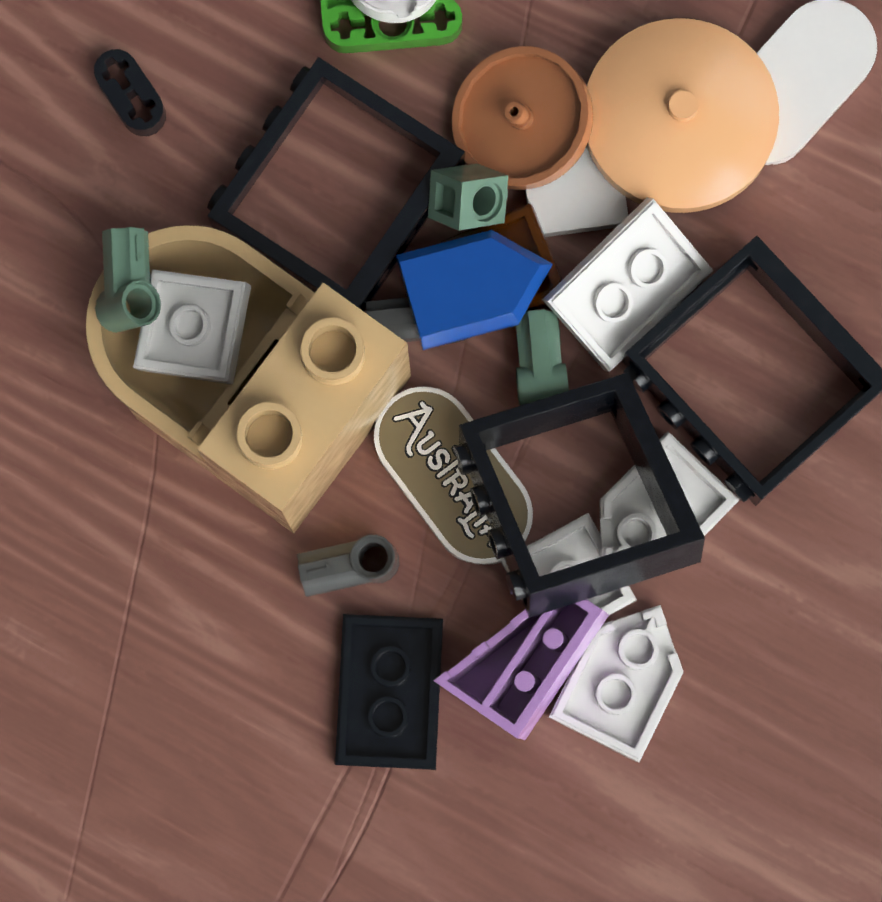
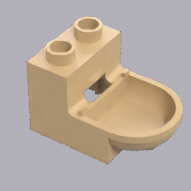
[86,225,411,534]

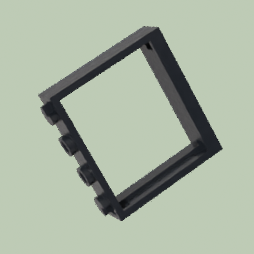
[207,57,465,311]
[622,236,882,506]
[453,372,705,618]

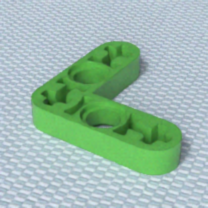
[320,0,463,53]

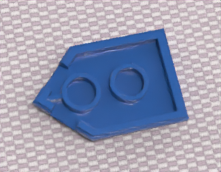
[396,230,553,350]

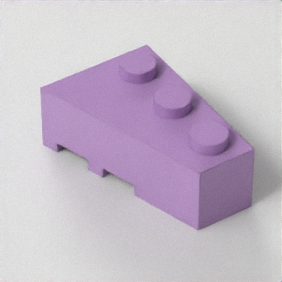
[434,599,609,740]

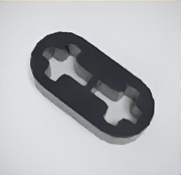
[94,49,166,136]

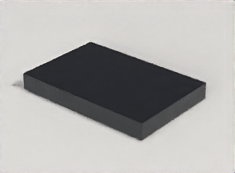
[335,614,443,770]

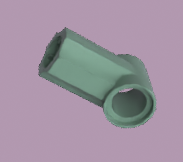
[95,227,161,333]
[516,310,569,406]

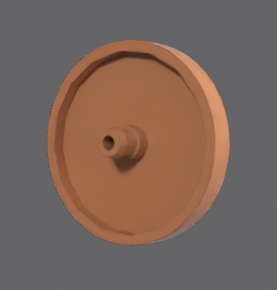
[452,46,593,190]

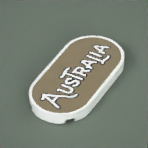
[374,387,533,565]

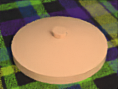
[587,18,779,213]

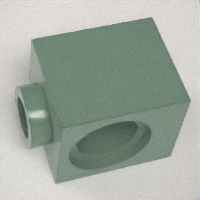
[428,163,508,230]

